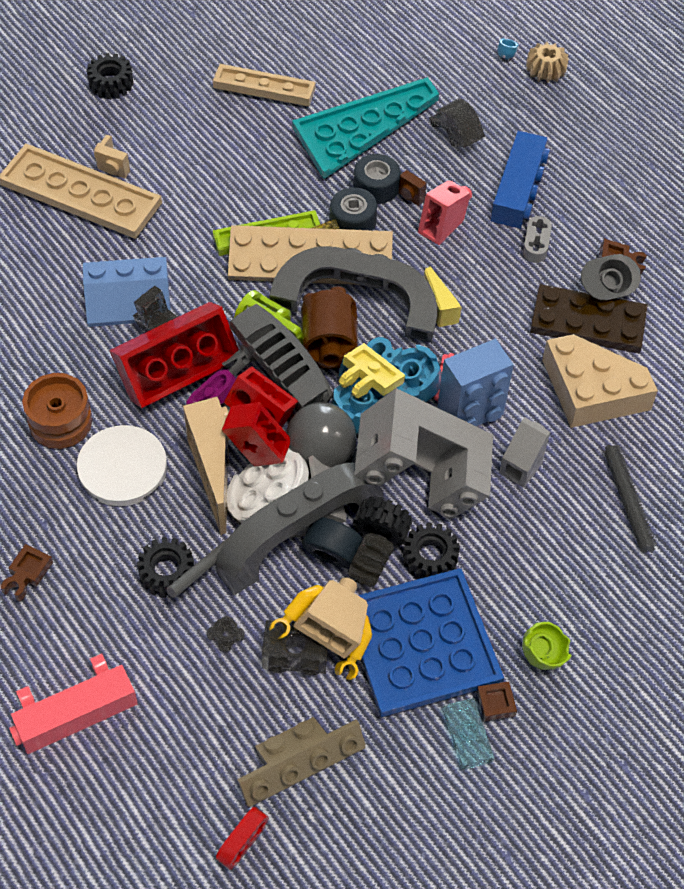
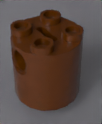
[301,286,359,369]

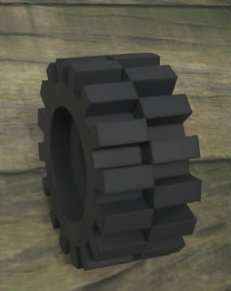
[87,53,134,99]
[353,497,413,548]
[403,523,460,579]
[137,537,194,598]

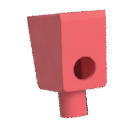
[418,181,472,245]

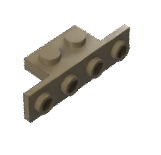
[237,717,366,807]

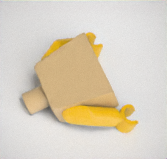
[269,578,372,680]

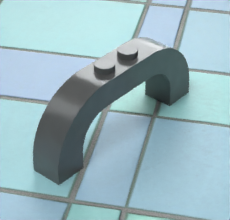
[269,246,437,343]
[216,463,383,596]

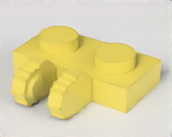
[338,343,405,399]

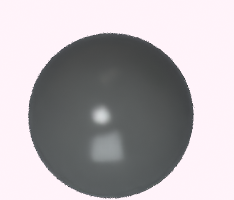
[286,402,357,469]

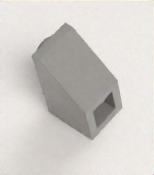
[499,417,550,488]

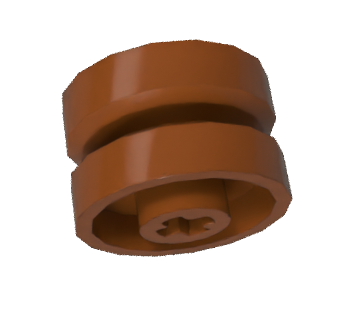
[22,373,93,449]

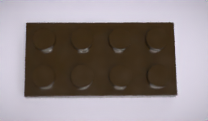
[530,284,648,354]

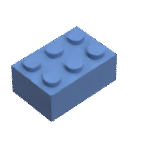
[437,338,514,427]

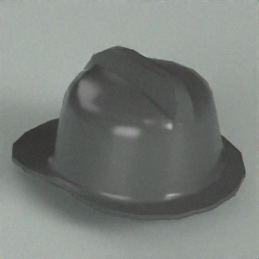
[581,254,641,300]

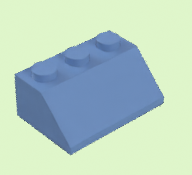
[83,257,171,327]

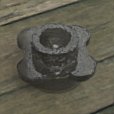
[207,616,245,652]

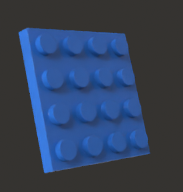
[358,568,504,717]

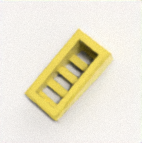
[424,267,462,327]

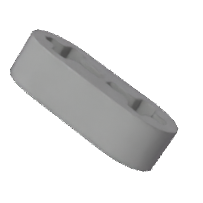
[523,216,552,263]

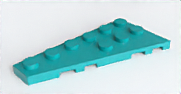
[292,77,439,179]

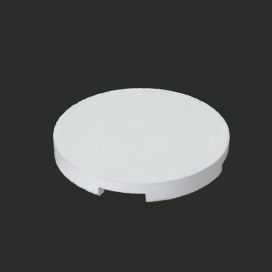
[77,425,167,506]
[227,448,309,524]

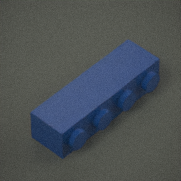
[490,130,550,229]

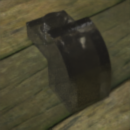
[429,98,485,147]
[133,285,178,334]

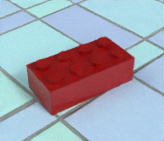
[109,302,239,408]

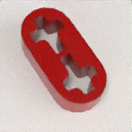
[216,806,269,870]

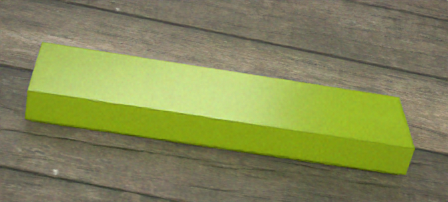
[212,210,322,256]

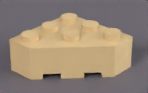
[542,334,658,428]

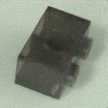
[262,620,328,676]

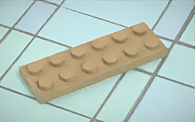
[0,143,162,239]
[228,225,393,285]

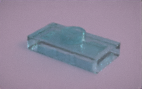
[442,698,494,770]

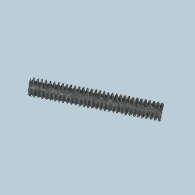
[604,445,657,553]

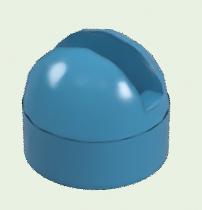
[498,38,518,60]

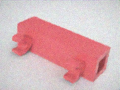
[9,654,138,754]

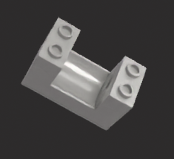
[354,388,493,519]

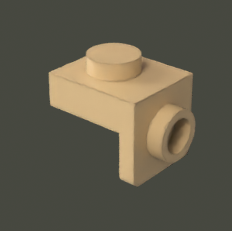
[94,135,130,178]

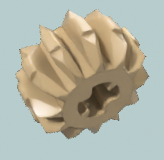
[526,41,569,83]

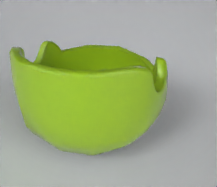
[522,622,572,670]

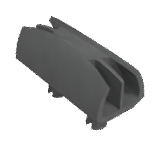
[222,304,333,413]

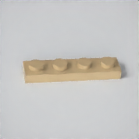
[213,64,316,106]

